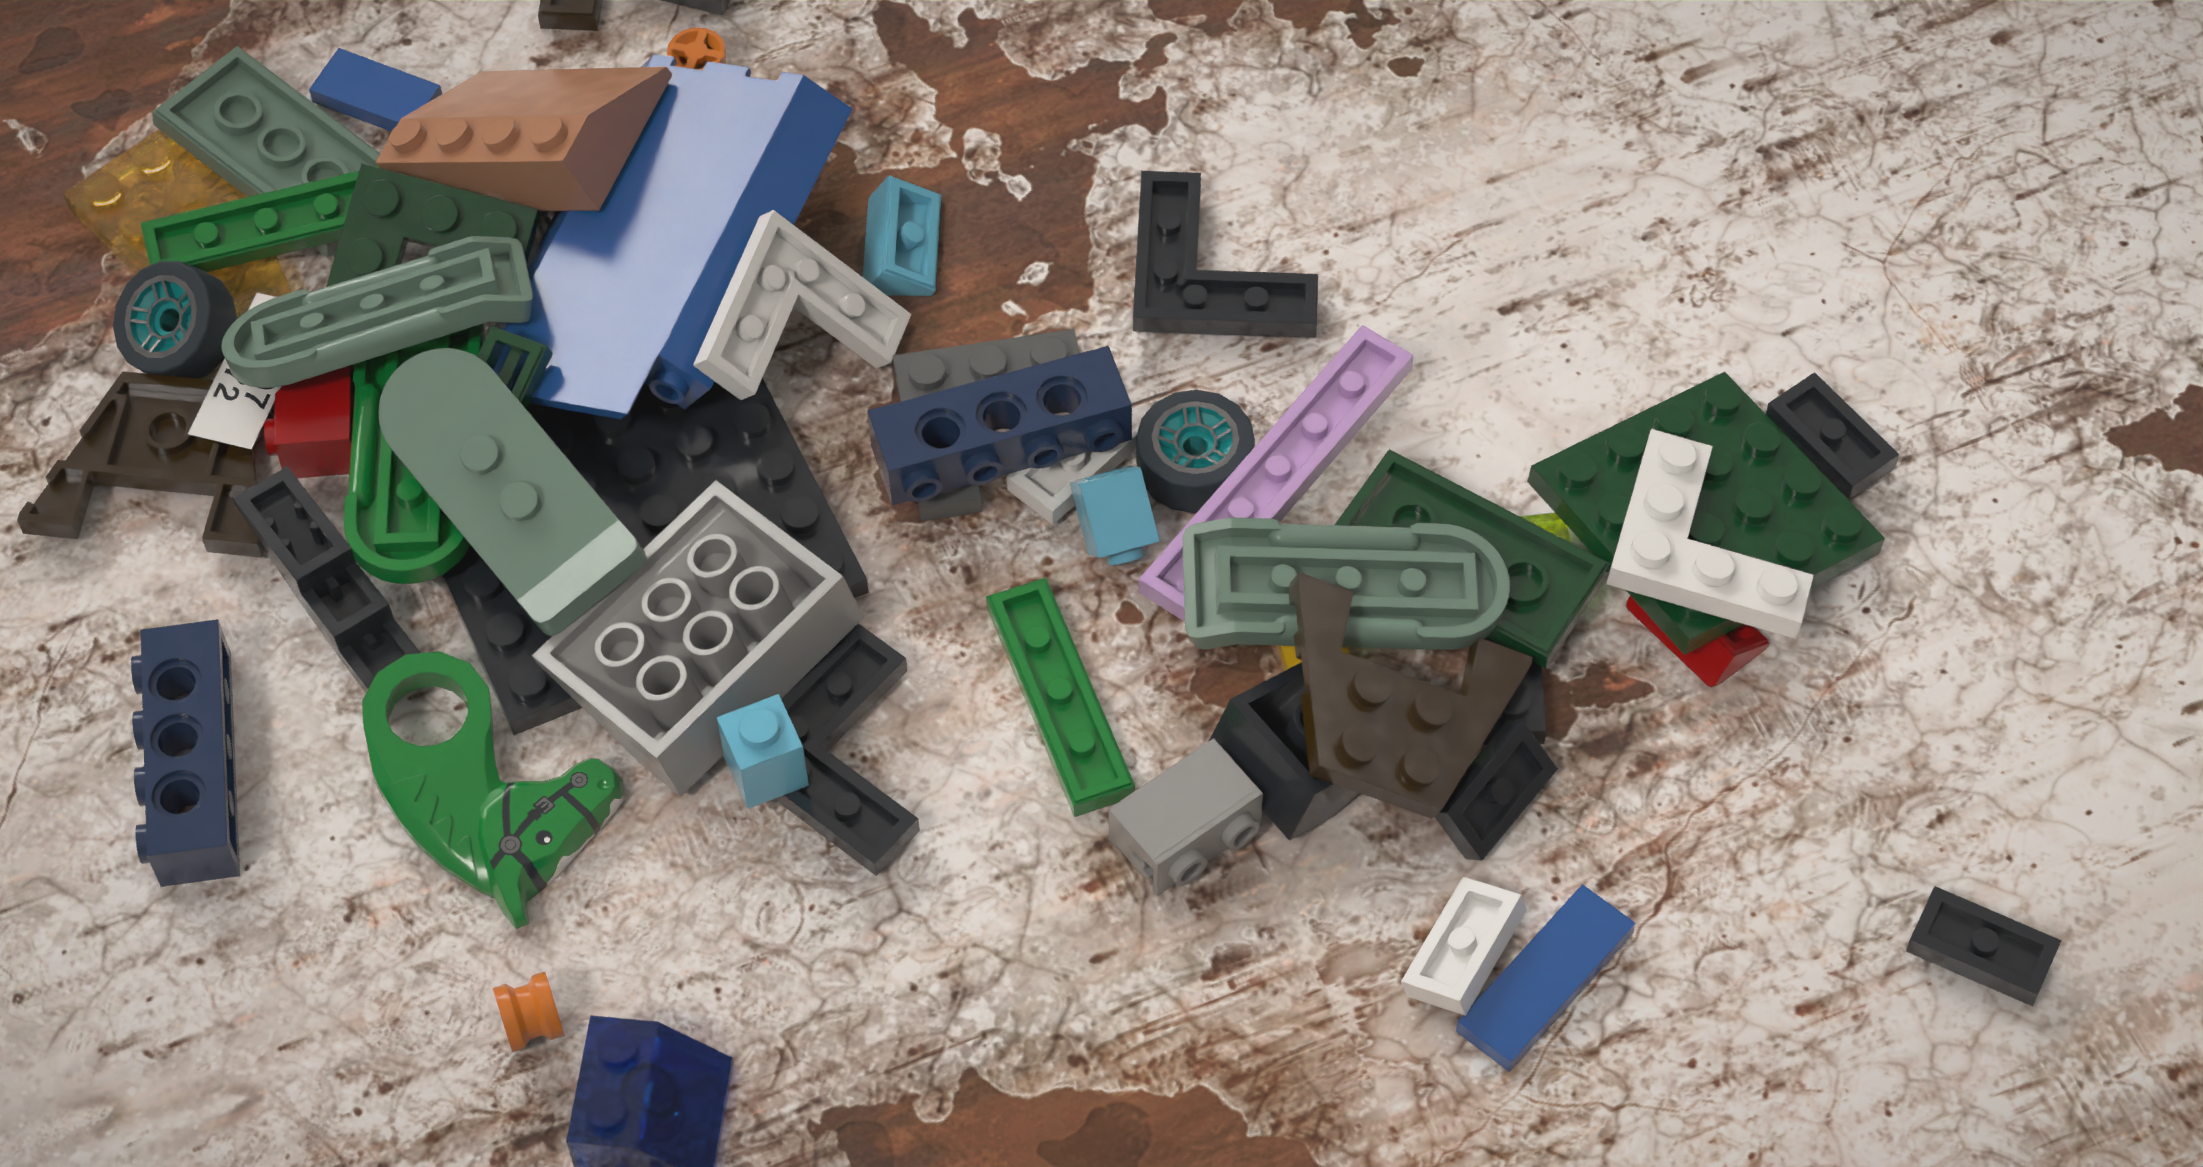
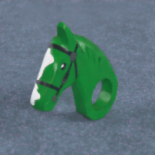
[362,651,624,929]

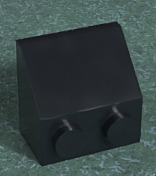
[1208,662,1358,841]

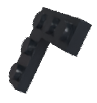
[1133,171,1318,338]
[775,623,920,876]

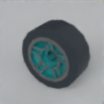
[113,261,237,379]
[1136,389,1255,513]

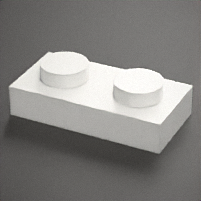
[1007,430,1137,525]
[1401,877,1527,1016]

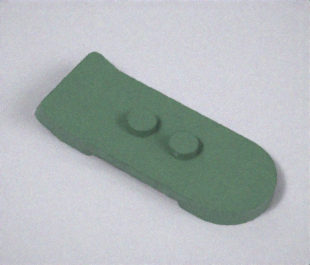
[222,236,533,388]
[379,348,647,636]
[1182,517,1510,650]

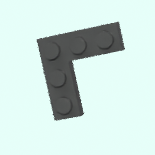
[893,329,1079,521]

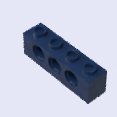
[867,346,1132,506]
[131,619,240,887]

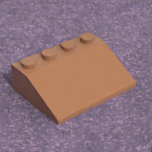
[375,67,672,211]

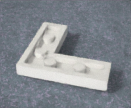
[693,210,911,400]
[1606,429,1813,639]

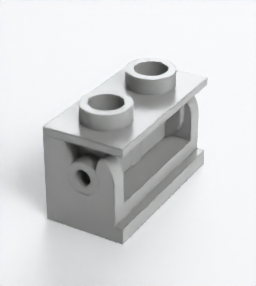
[1108,738,1263,896]

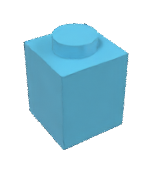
[1069,465,1160,565]
[717,694,809,809]

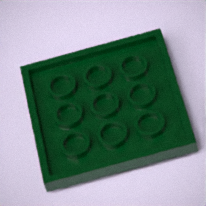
[1527,371,1885,655]

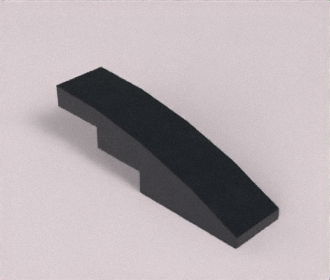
[233,466,421,693]

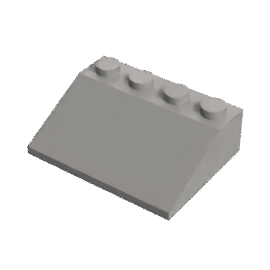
[532,480,864,797]

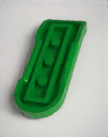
[343,324,486,584]

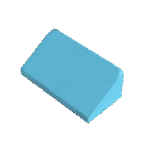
[863,175,941,296]

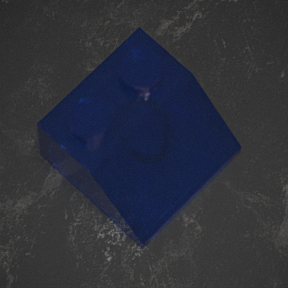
[566,1015,734,1167]

